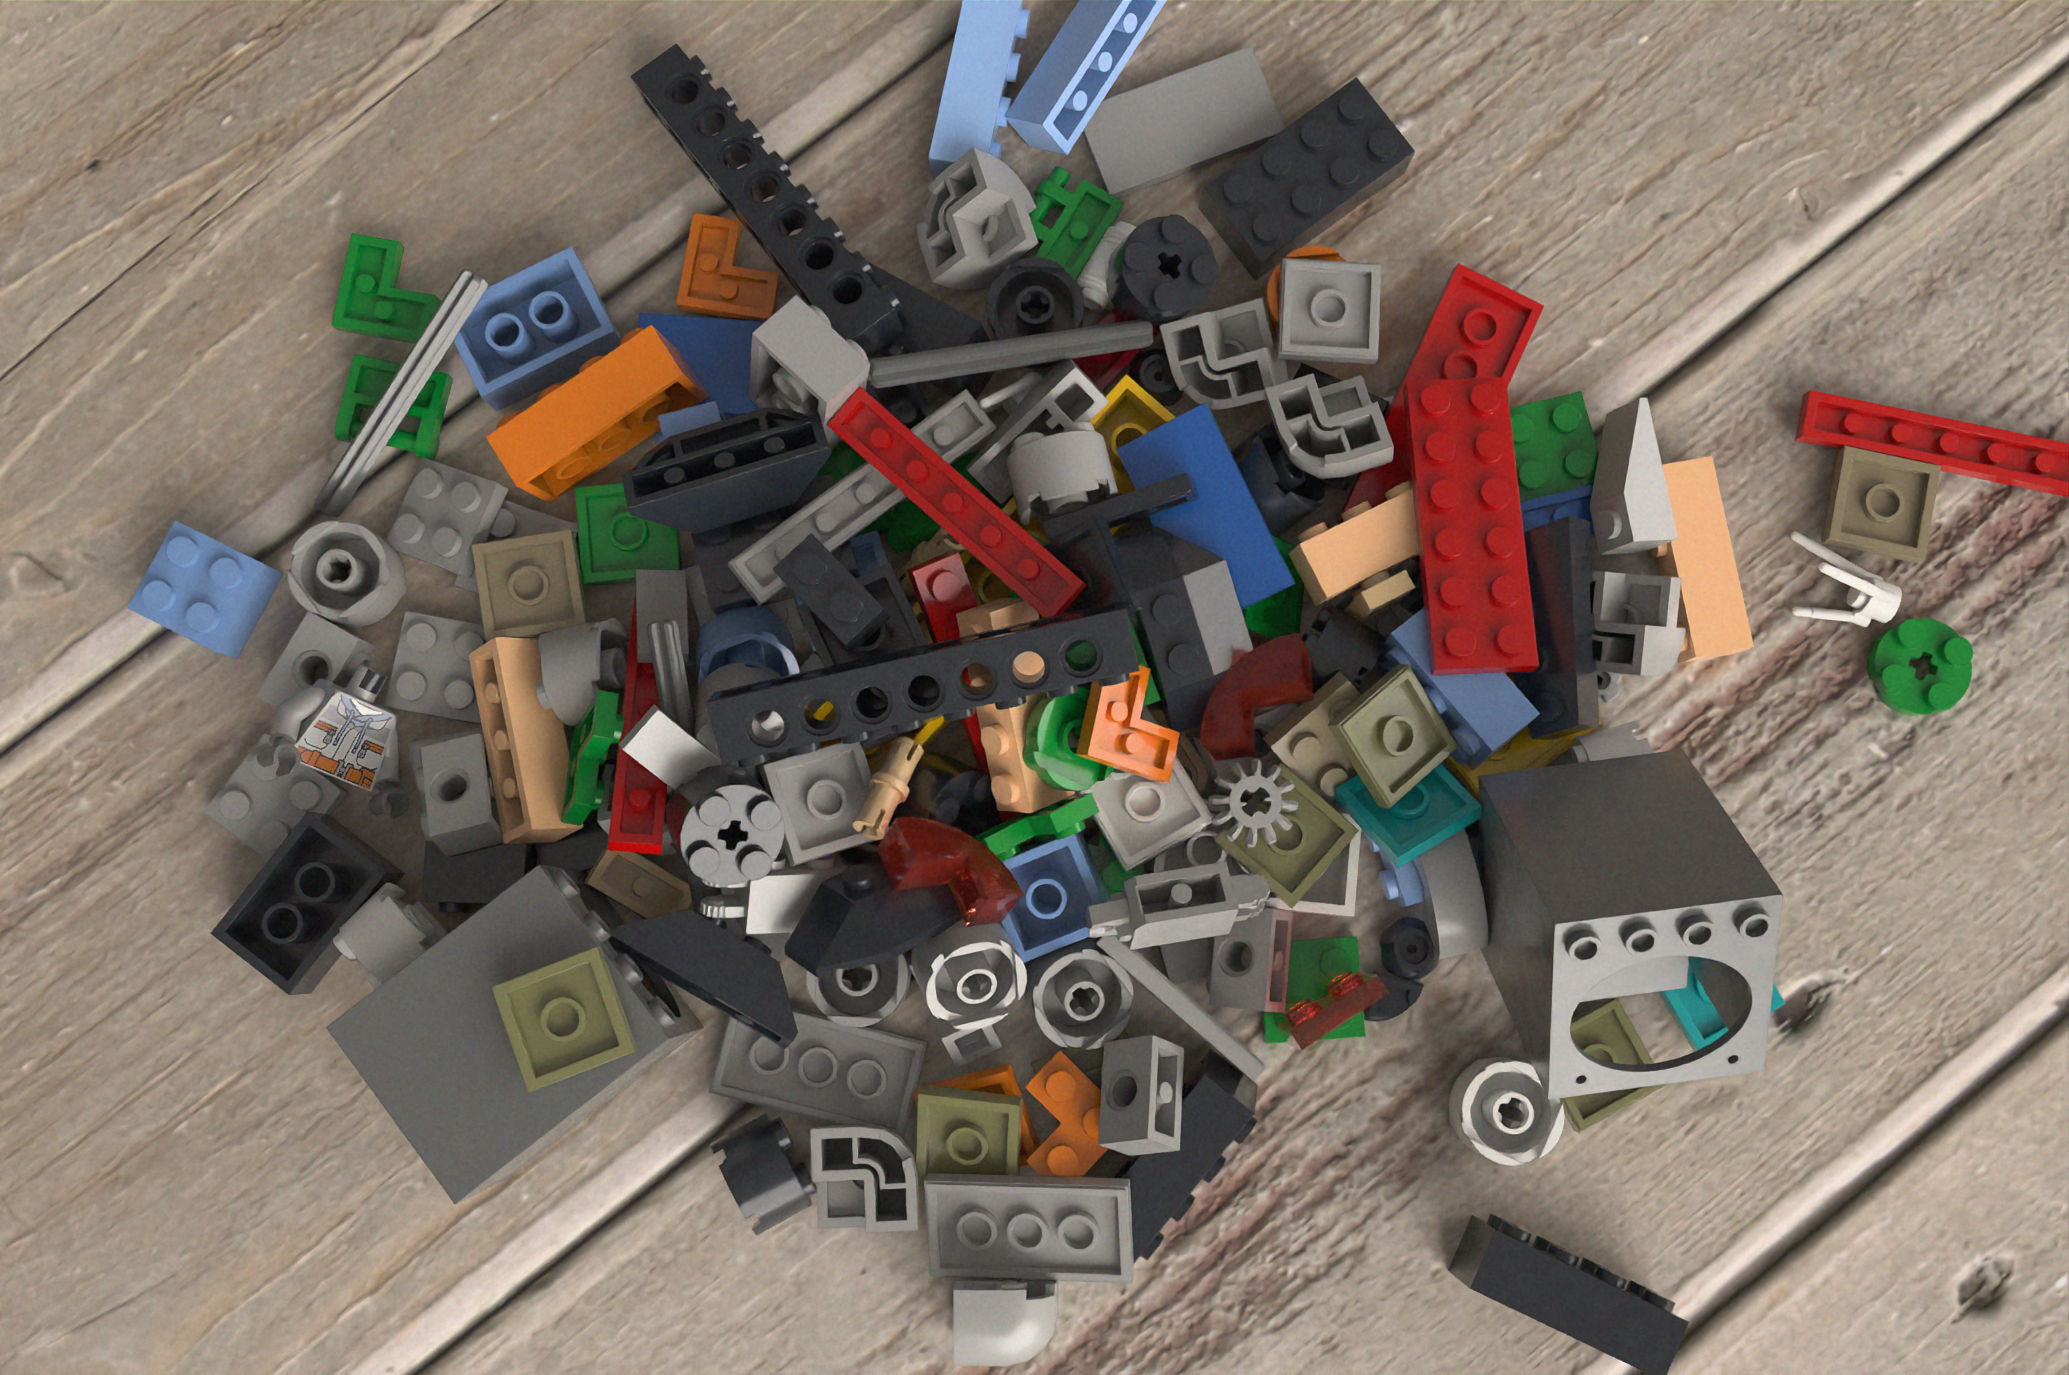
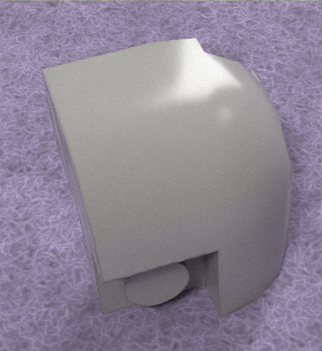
[916,147,1038,290]
[1160,297,1288,410]
[1265,373,1394,479]
[1589,571,1686,676]
[810,1124,919,1233]
[953,1279,1058,1366]

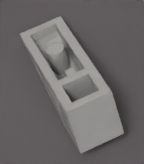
[966,359,1109,504]
[1589,398,1678,555]

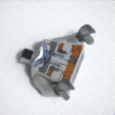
[257,664,409,819]

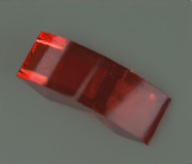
[1200,633,1313,761]
[877,817,1024,927]

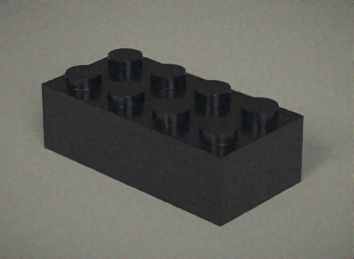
[1198,77,1415,281]
[1448,1213,1689,1375]

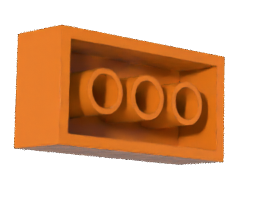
[486,325,709,504]

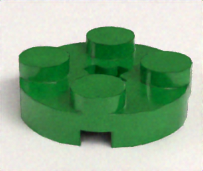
[1867,618,1974,717]
[1022,687,1114,791]

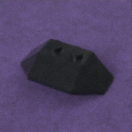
[620,407,831,534]
[1115,527,1256,733]
[784,842,976,977]
[608,909,798,1049]

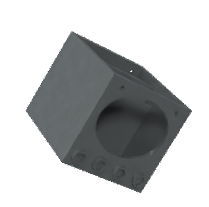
[1477,749,1783,1100]
[326,865,704,1204]

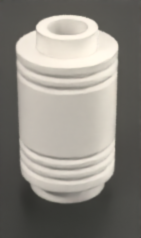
[1076,221,1136,312]

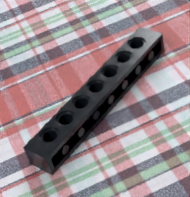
[630,43,904,357]
[706,600,1140,767]

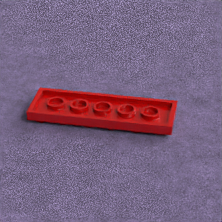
[1336,263,1544,563]
[1402,377,1539,675]

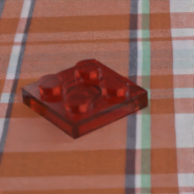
[1278,970,1390,1050]

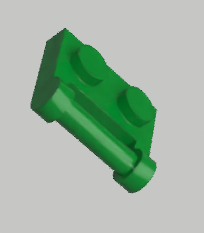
[335,354,453,461]

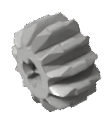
[1208,759,1298,848]

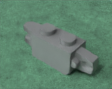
[700,852,853,934]
[1085,862,1271,950]

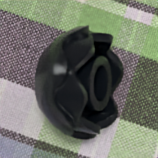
[1128,349,1184,406]
[1379,917,1440,980]

